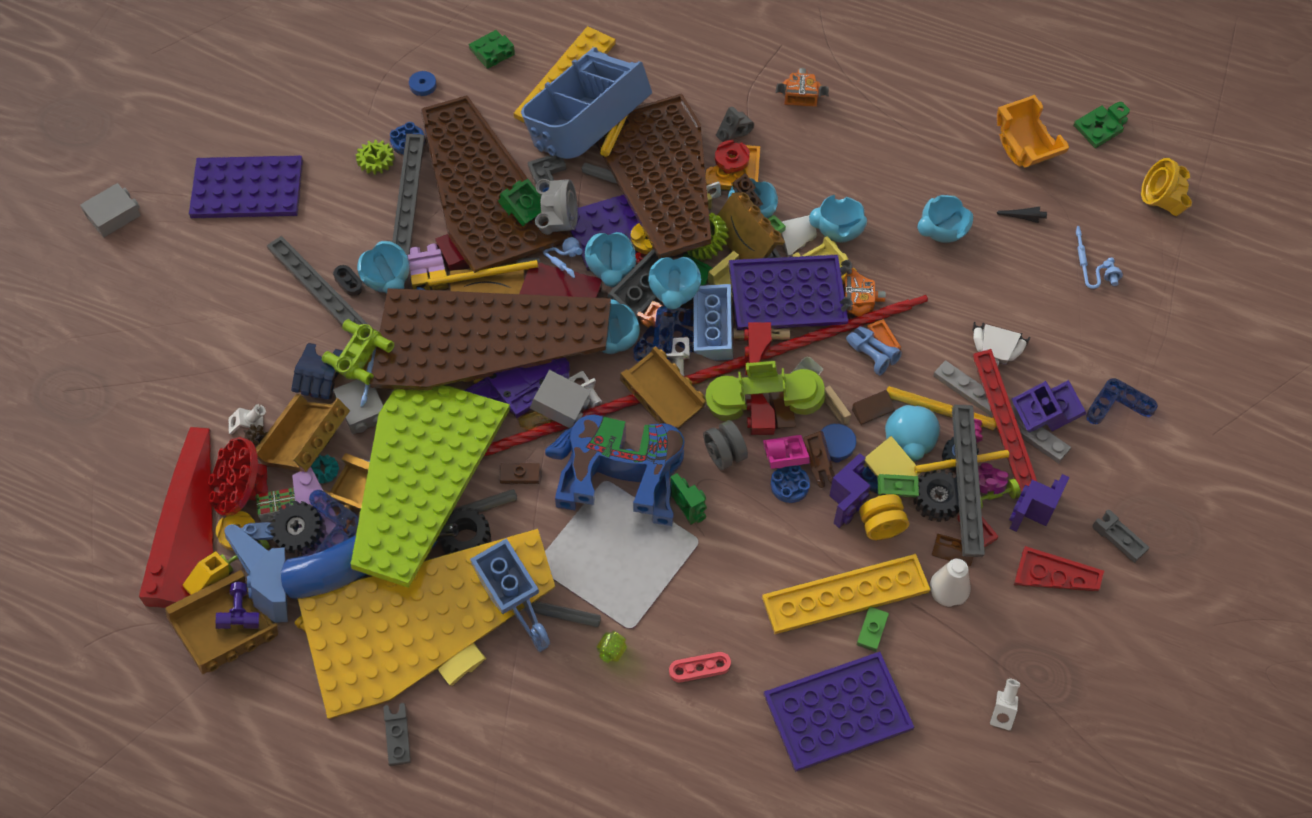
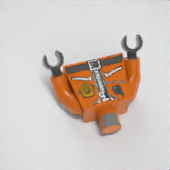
[775,68,829,107]
[840,260,886,317]

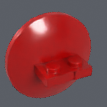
[208,437,268,516]

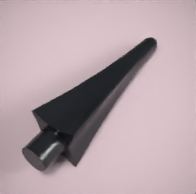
[997,206,1047,223]

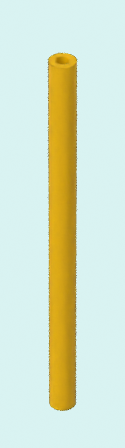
[428,260,538,287]

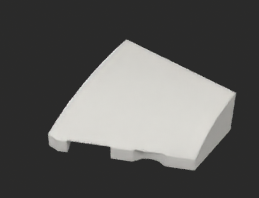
[781,215,817,257]

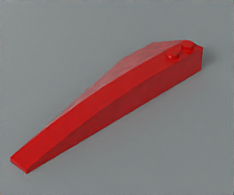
[139,427,214,608]

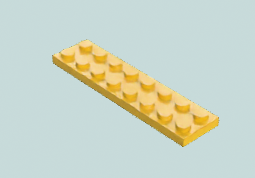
[513,26,615,123]
[762,554,930,634]

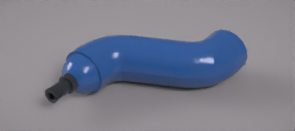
[281,523,459,599]

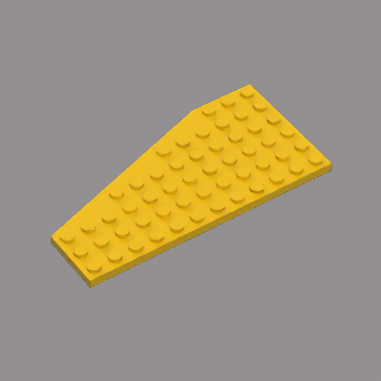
[298,529,555,719]

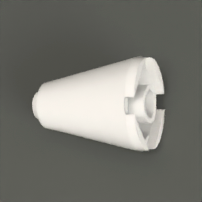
[929,559,971,607]

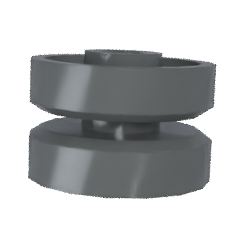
[703,420,748,470]

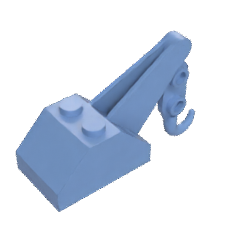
[224,522,299,623]
[470,538,550,653]

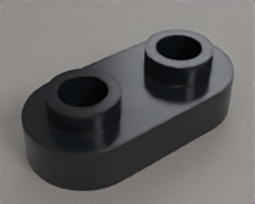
[333,265,363,296]

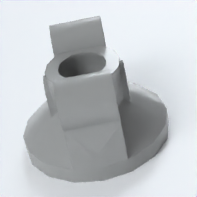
[535,179,578,235]

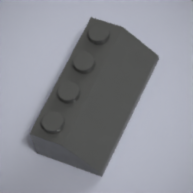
[607,249,675,317]

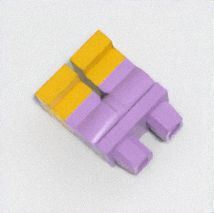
[408,244,449,290]

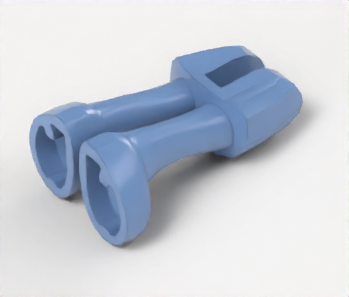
[846,326,902,376]

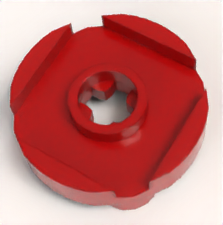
[715,140,750,174]

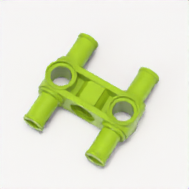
[322,319,394,385]

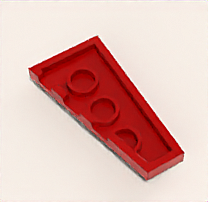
[1013,546,1104,592]

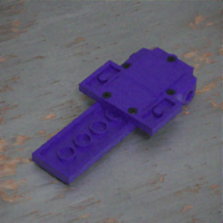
[464,357,570,418]

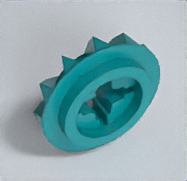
[311,454,339,483]

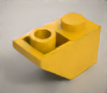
[183,551,229,595]

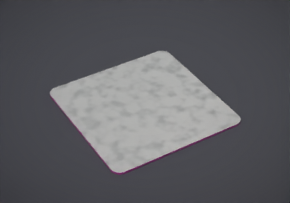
[545,481,698,629]

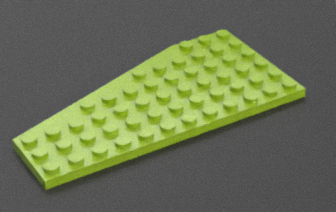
[351,385,510,588]

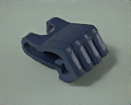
[291,343,343,399]

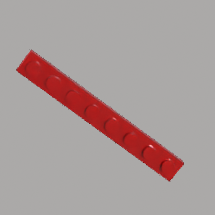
[973,349,1037,493]

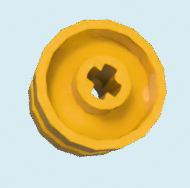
[859,494,910,540]

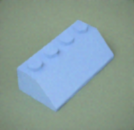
[694,284,733,361]

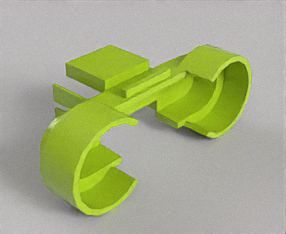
[705,361,826,421]

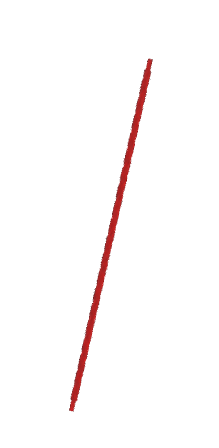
[483,295,928,457]

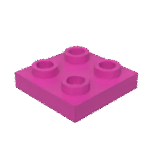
[763,435,810,469]

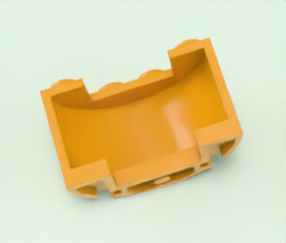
[997,95,1069,168]

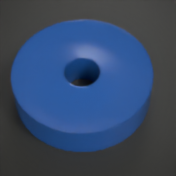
[409,71,437,96]

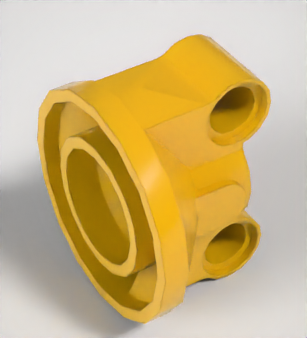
[1141,158,1192,216]

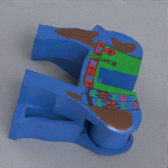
[545,415,685,526]

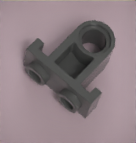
[716,107,755,142]

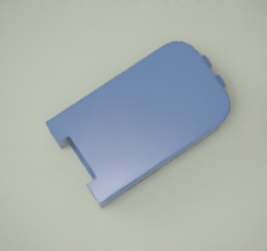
[521,47,652,159]

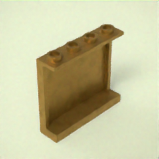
[256,394,350,472]
[165,570,278,675]

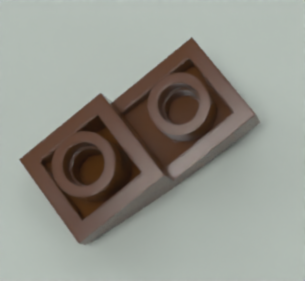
[732,173,763,207]
[769,391,796,429]

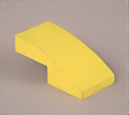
[438,643,486,686]

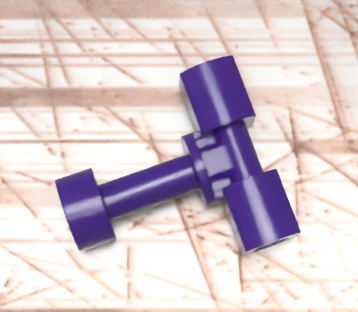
[216,582,259,629]

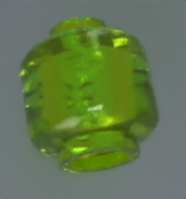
[596,631,627,663]

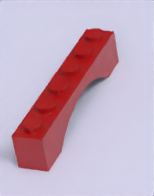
[744,322,775,435]

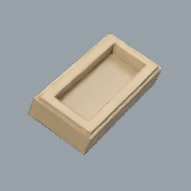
[825,386,851,426]

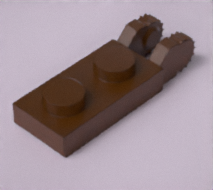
[803,431,835,488]

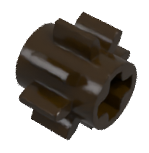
[244,424,267,447]

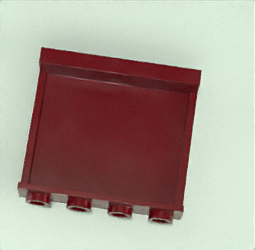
[519,263,602,298]

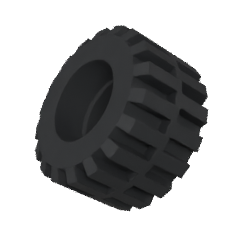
[440,508,491,554]

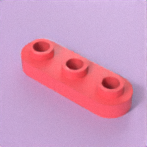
[669,652,731,683]

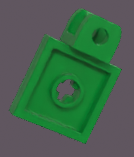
[1074,102,1130,148]

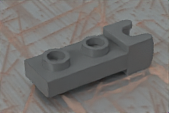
[1093,510,1150,563]
[384,703,411,766]

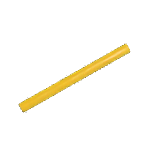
[914,450,1009,474]

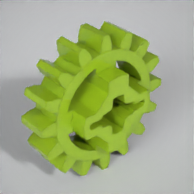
[356,140,395,175]

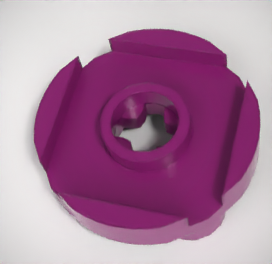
[978,462,1009,494]

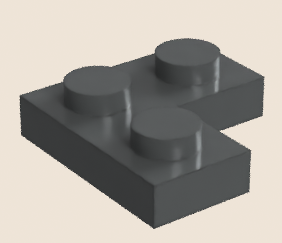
[527,155,567,184]

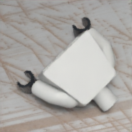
[972,322,1031,366]

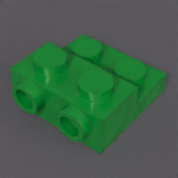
[468,30,515,69]
[498,179,541,226]
[670,473,707,525]

